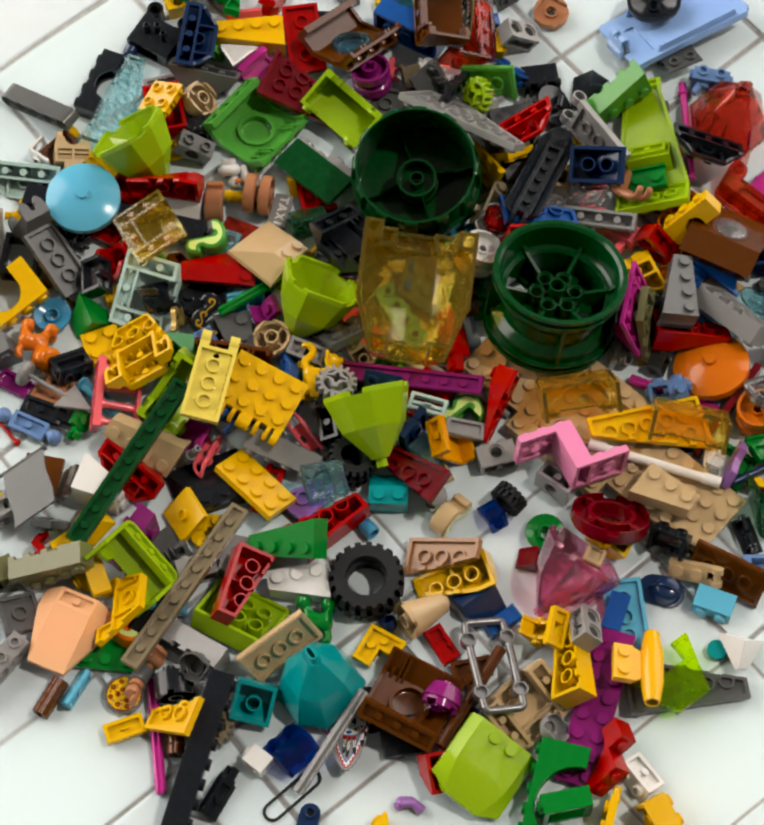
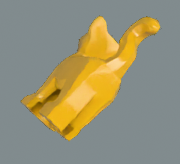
[301,342,344,401]

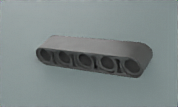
[1,83,79,131]

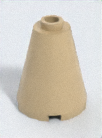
[393,593,450,640]

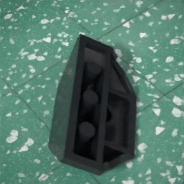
[673,122,744,166]

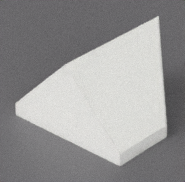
[220,44,259,67]
[718,633,764,671]

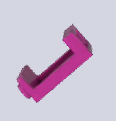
[237,46,272,87]

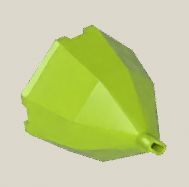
[91,105,172,178]
[280,255,359,339]
[323,380,409,469]

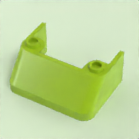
[84,520,179,618]

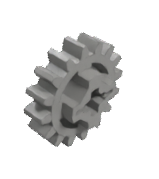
[315,364,357,399]

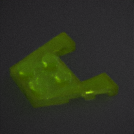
[629,632,710,715]

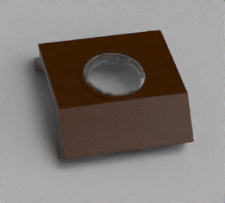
[679,207,764,283]

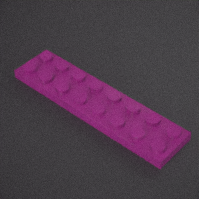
[554,627,636,787]

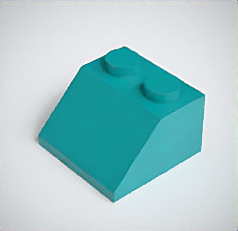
[368,475,408,513]
[229,675,278,728]

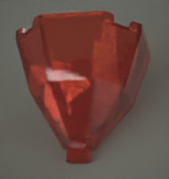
[690,81,764,156]

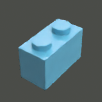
[690,583,738,624]

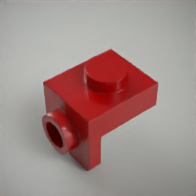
[31,532,51,554]

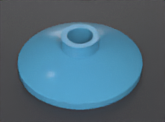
[33,297,71,330]

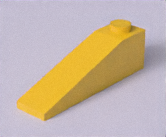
[412,548,497,598]

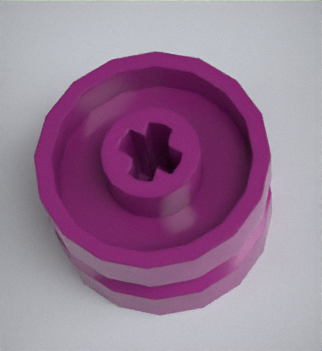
[351,54,392,99]

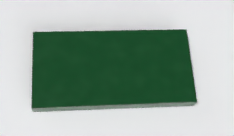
[273,138,352,207]

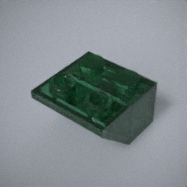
[287,205,327,240]

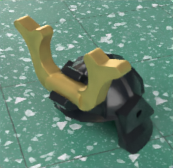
[135,281,188,332]

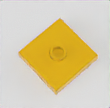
[163,487,209,542]

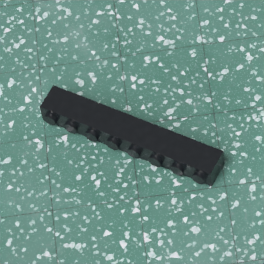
[161,668,238,825]

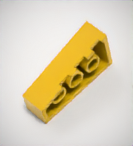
[216,15,287,57]
[551,623,597,709]
[634,792,684,825]

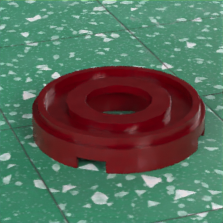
[570,493,650,545]

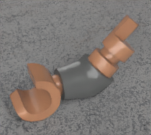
[125,644,168,707]

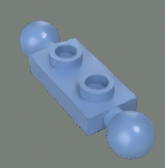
[0,407,62,445]

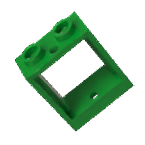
[535,785,594,825]

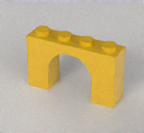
[0,256,51,331]

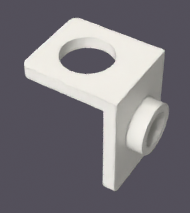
[28,135,50,165]

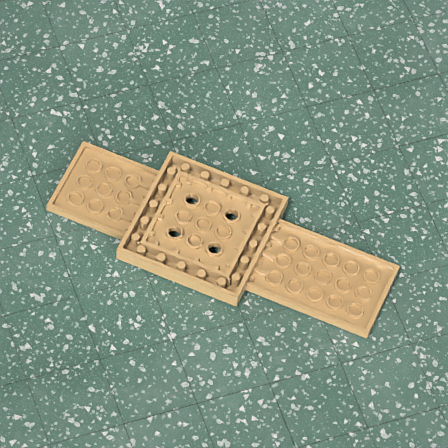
[464,338,747,554]

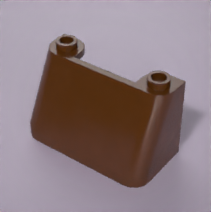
[413,0,471,47]

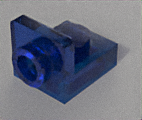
[477,499,509,534]

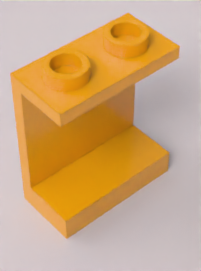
[425,414,476,466]

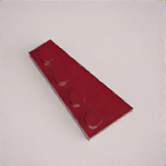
[385,446,452,505]

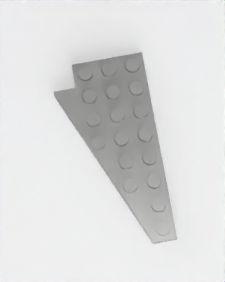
[397,90,525,153]

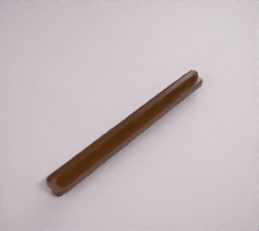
[436,645,506,750]

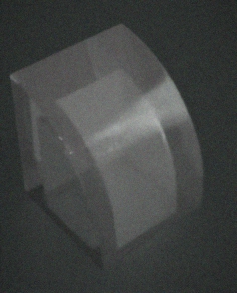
[704,449,731,477]

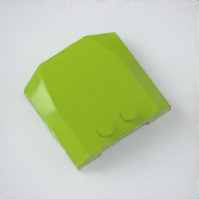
[431,712,537,820]

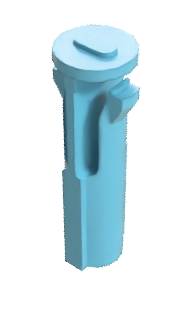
[76,377,122,419]

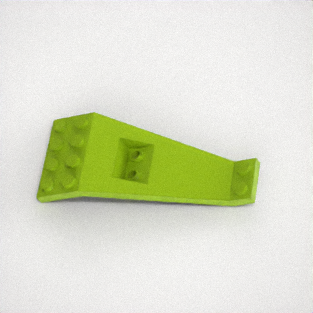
[615,77,691,214]

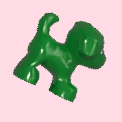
[296,596,336,644]

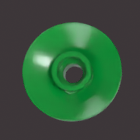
[525,514,565,551]

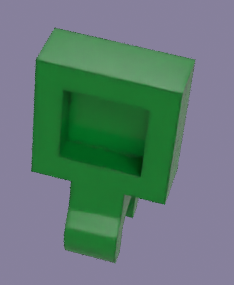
[66,410,90,441]

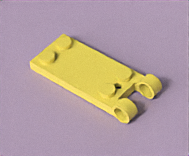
[179,329,241,425]

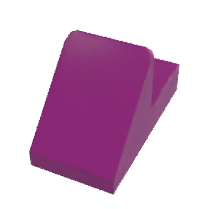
[248,295,282,326]

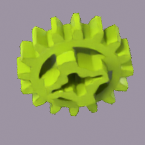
[460,76,494,114]

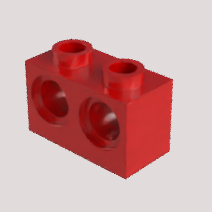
[634,223,679,263]

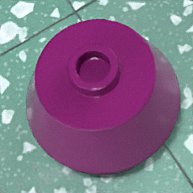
[421,680,461,717]

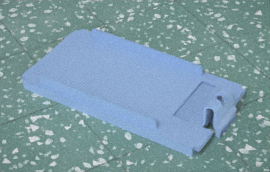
[599,0,749,69]

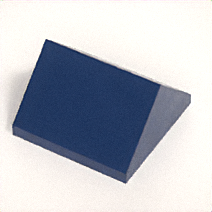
[451,585,506,630]

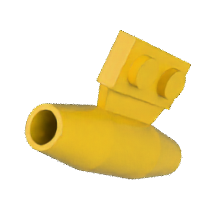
[612,630,664,707]

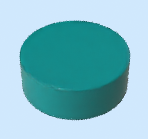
[707,640,727,661]

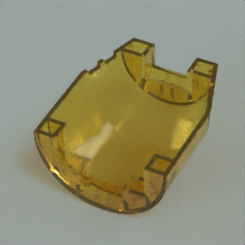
[355,216,479,365]

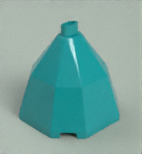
[277,642,366,730]

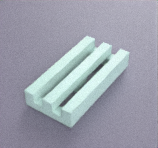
[407,390,449,417]

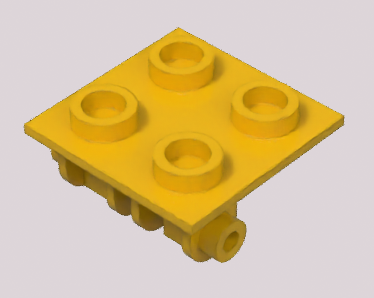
[138,80,183,119]

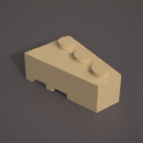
[627,463,700,519]

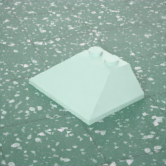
[108,249,182,331]

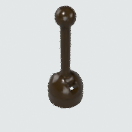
[40,274,76,308]

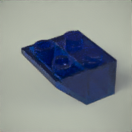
[262,723,320,778]

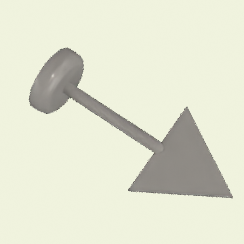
[15,360,91,411]

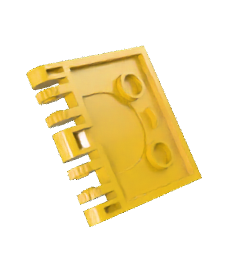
[220,349,309,447]

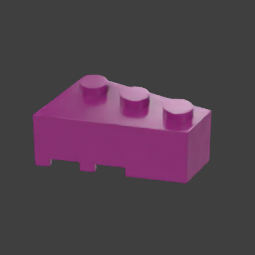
[108,501,160,572]

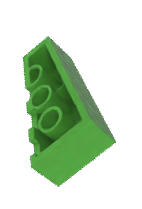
[577,59,652,123]

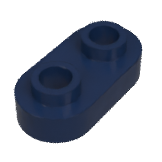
[296,803,321,825]

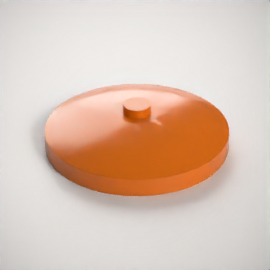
[673,337,750,401]

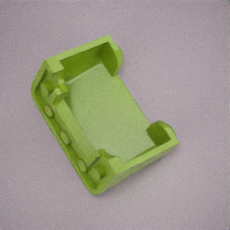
[300,68,383,150]
[136,346,196,437]

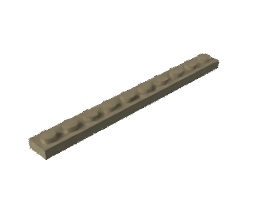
[120,502,249,672]

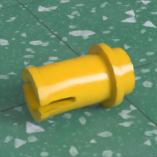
[224,188,243,203]

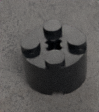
[152,665,196,705]

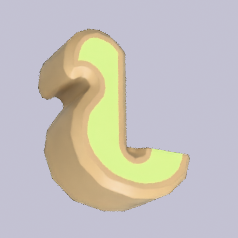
[429,493,472,538]

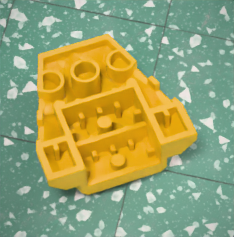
[104,312,174,390]

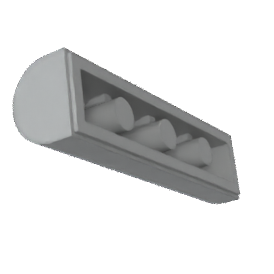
[563,205,638,233]

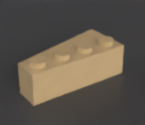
[102,412,192,478]

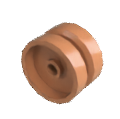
[242,173,275,216]

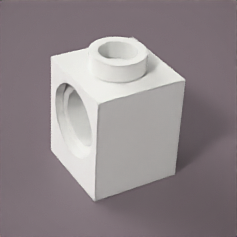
[242,743,275,779]

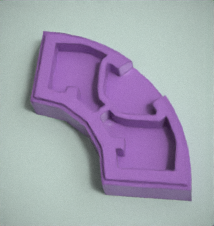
[721,440,747,489]

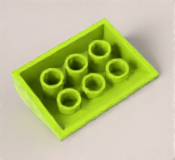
[190,576,291,652]

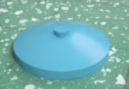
[46,163,121,234]

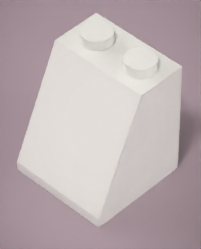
[71,453,127,516]

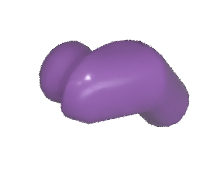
[394,796,426,815]

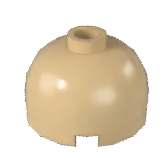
[182,81,218,118]
[253,319,291,358]

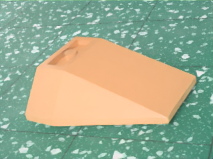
[27,586,112,677]

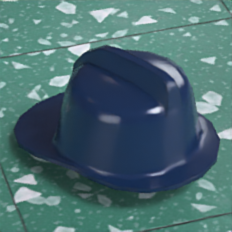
[641,574,685,608]

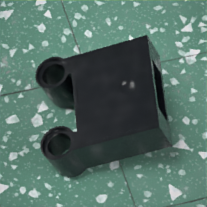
[127,2,183,68]

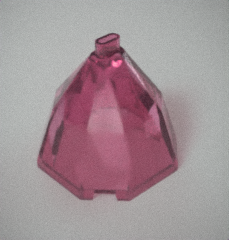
[533,524,621,617]

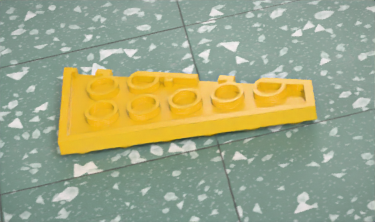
[586,395,715,450]

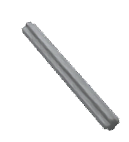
[293,688,368,795]

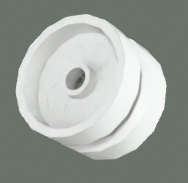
[455,229,501,278]

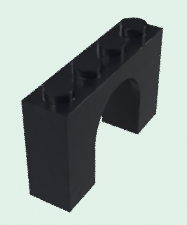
[486,101,540,184]

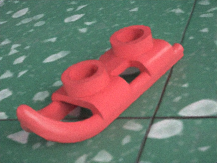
[287,412,324,451]
[192,435,223,479]

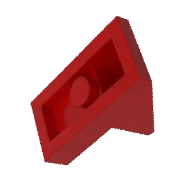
[258,0,286,16]

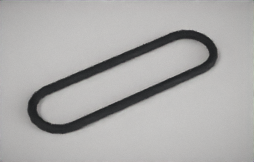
[263,772,322,822]

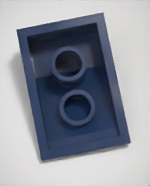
[568,145,627,187]

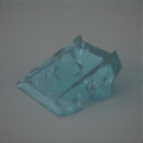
[299,460,350,502]

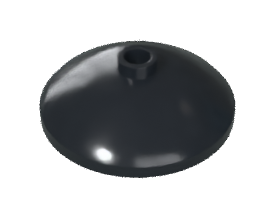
[627,0,681,23]

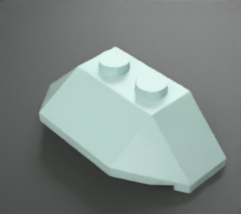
[0,160,61,199]

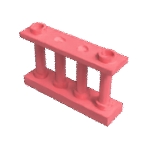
[89,355,142,433]

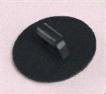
[538,85,571,126]

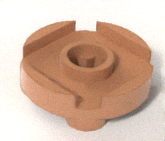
[533,0,569,31]

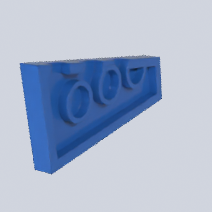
[498,194,578,226]

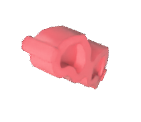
[389,57,400,82]

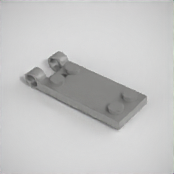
[559,90,631,162]

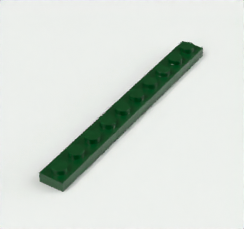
[65,377,188,543]

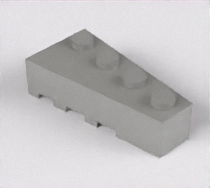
[243,423,323,479]

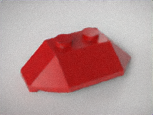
[487,96,552,149]
[97,438,165,503]

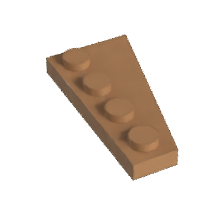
[403,537,483,577]

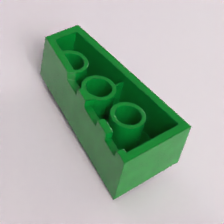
[248,518,328,559]

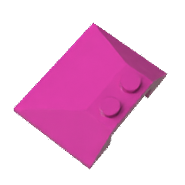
[614,261,648,357]

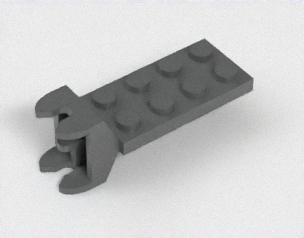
[8,196,81,300]

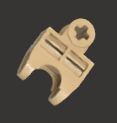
[53,131,92,169]

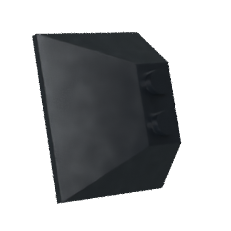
[309,203,400,273]
[166,448,247,511]

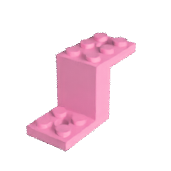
[513,420,630,490]

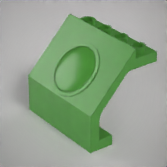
[202,77,310,173]

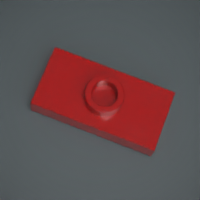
[423,623,461,667]

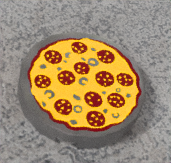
[104,675,144,715]

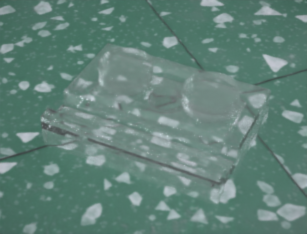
[568,184,612,208]

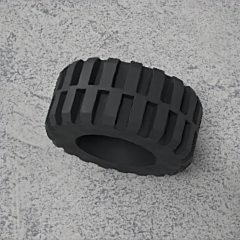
[328,542,404,621]

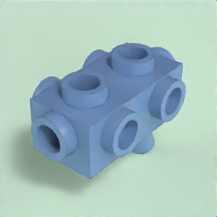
[689,65,733,96]
[645,374,693,404]

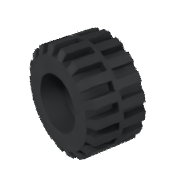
[323,436,376,489]

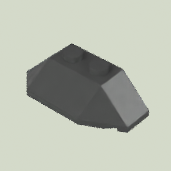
[167,57,242,95]

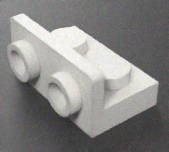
[622,751,665,803]

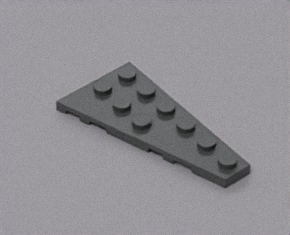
[624,664,751,717]

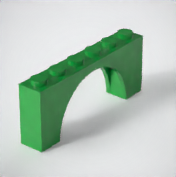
[518,737,591,825]

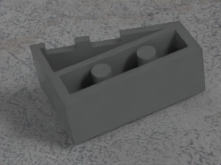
[212,311,254,346]

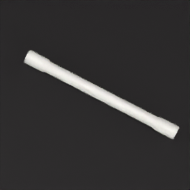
[587,438,722,488]

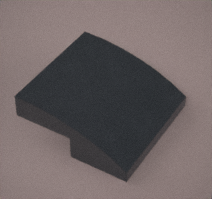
[379,714,427,759]

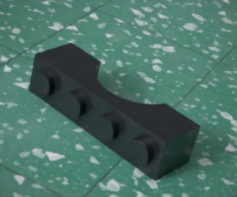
[74,48,126,121]

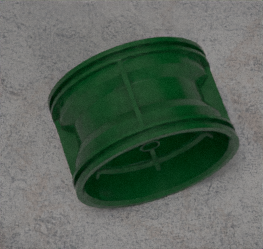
[483,220,628,375]

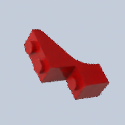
[586,717,636,798]

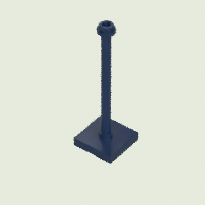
[354,392,428,453]

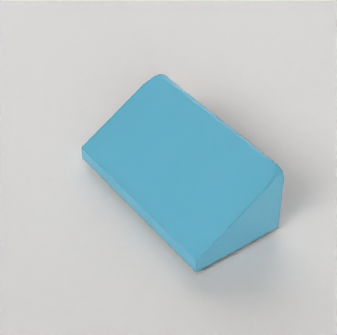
[59,669,92,710]

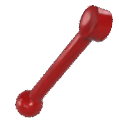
[0,422,21,447]

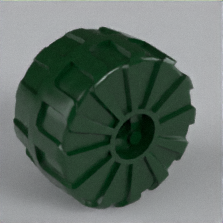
[351,106,482,247]

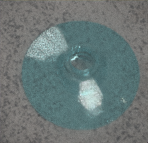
[740,287,764,315]

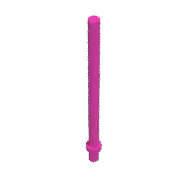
[677,82,695,182]

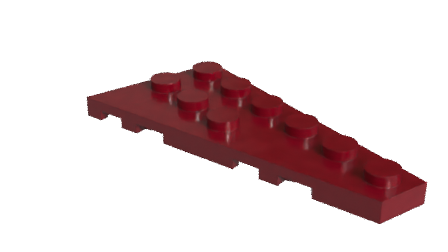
[255,49,333,130]

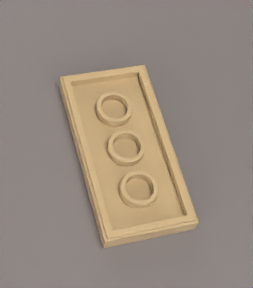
[235,609,324,681]

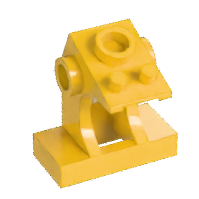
[518,605,571,651]

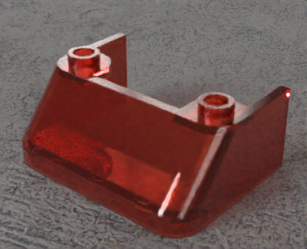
[437,0,497,70]
[714,146,764,224]

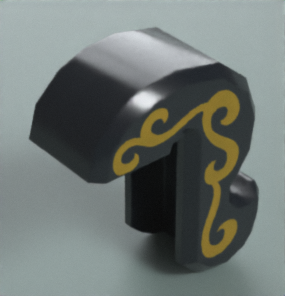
[189,292,220,336]

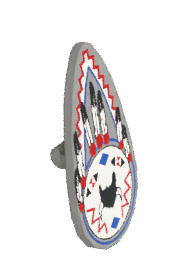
[330,715,371,771]

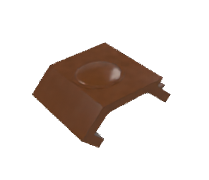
[356,646,466,753]

